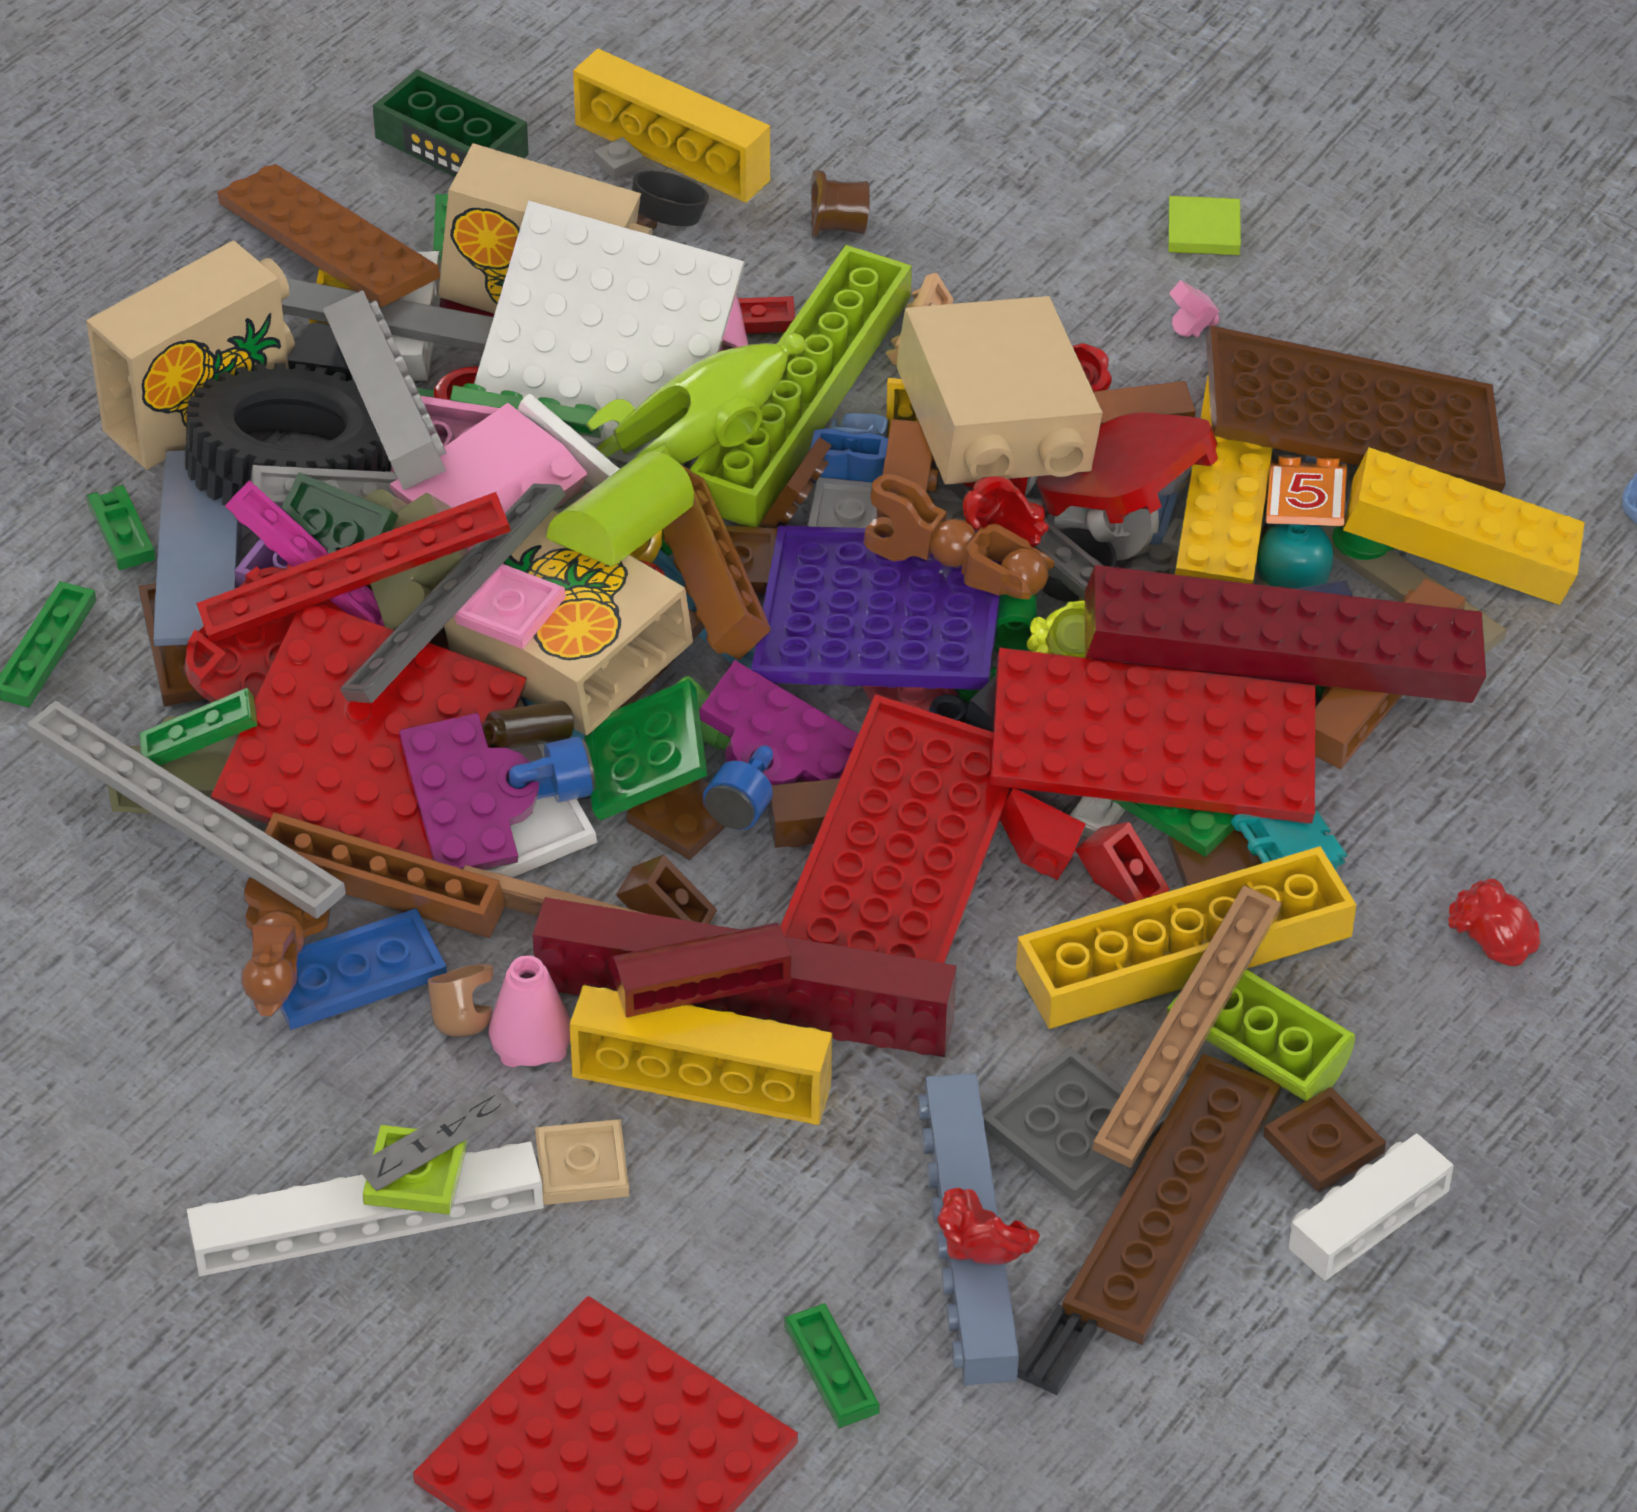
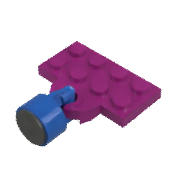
[699,660,858,830]
[399,713,596,870]

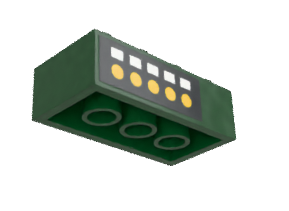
[373,69,529,177]

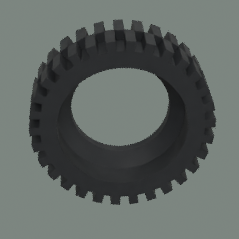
[185,363,391,510]

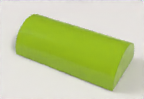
[546,451,694,567]
[1167,969,1355,1101]

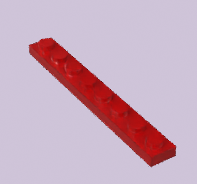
[196,492,511,642]

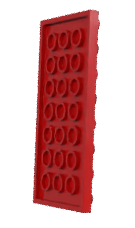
[990,648,1315,823]
[780,694,1012,963]

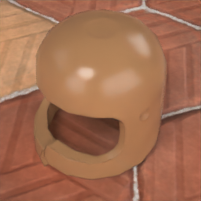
[427,964,493,1037]

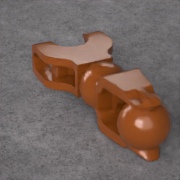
[864,474,1054,599]
[241,878,331,1016]

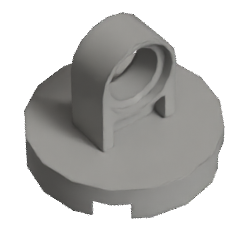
[1085,508,1159,560]

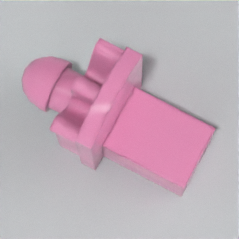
[1169,280,1220,338]

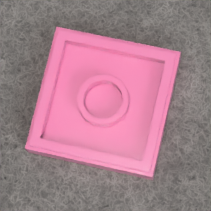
[455,564,566,649]

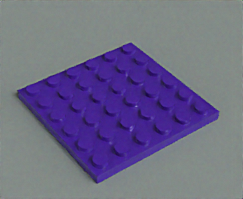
[751,526,1002,690]

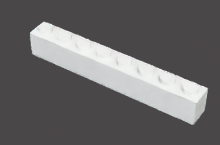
[187,1142,544,1277]

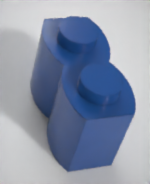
[810,429,888,484]

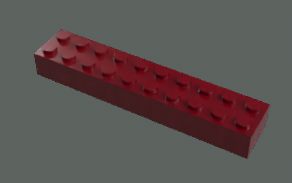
[1085,565,1486,703]
[532,897,957,1057]

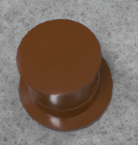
[811,170,870,238]

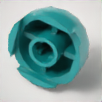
[1257,524,1333,591]

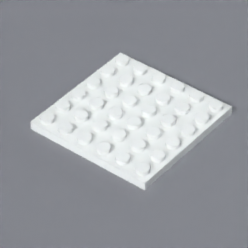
[474,200,745,467]

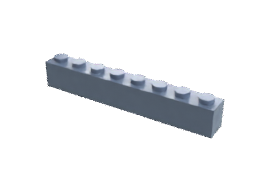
[917,1073,1019,1385]

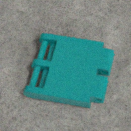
[1231,810,1348,870]

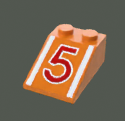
[1266,455,1347,526]

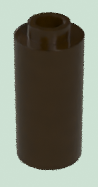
[482,701,574,749]

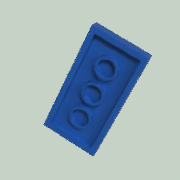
[280,908,447,1030]

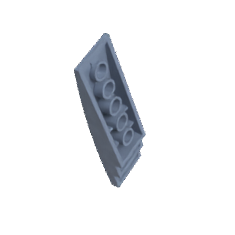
[154,450,243,646]

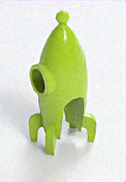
[586,333,806,465]

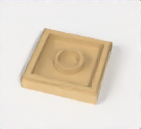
[535,1119,629,1205]

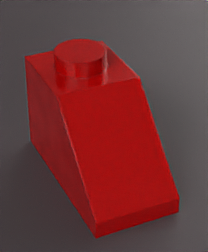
[1000,787,1086,881]
[1075,822,1170,904]

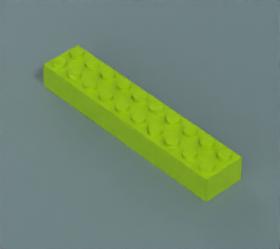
[690,245,912,527]

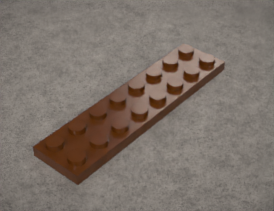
[1062,1054,1281,1345]

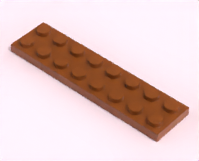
[217,164,440,308]

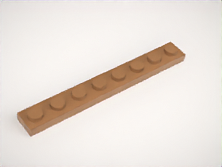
[1092,886,1281,1168]

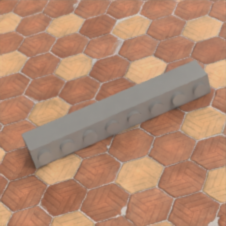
[323,290,447,490]

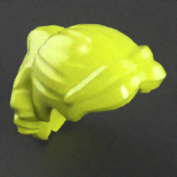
[1027,601,1093,659]

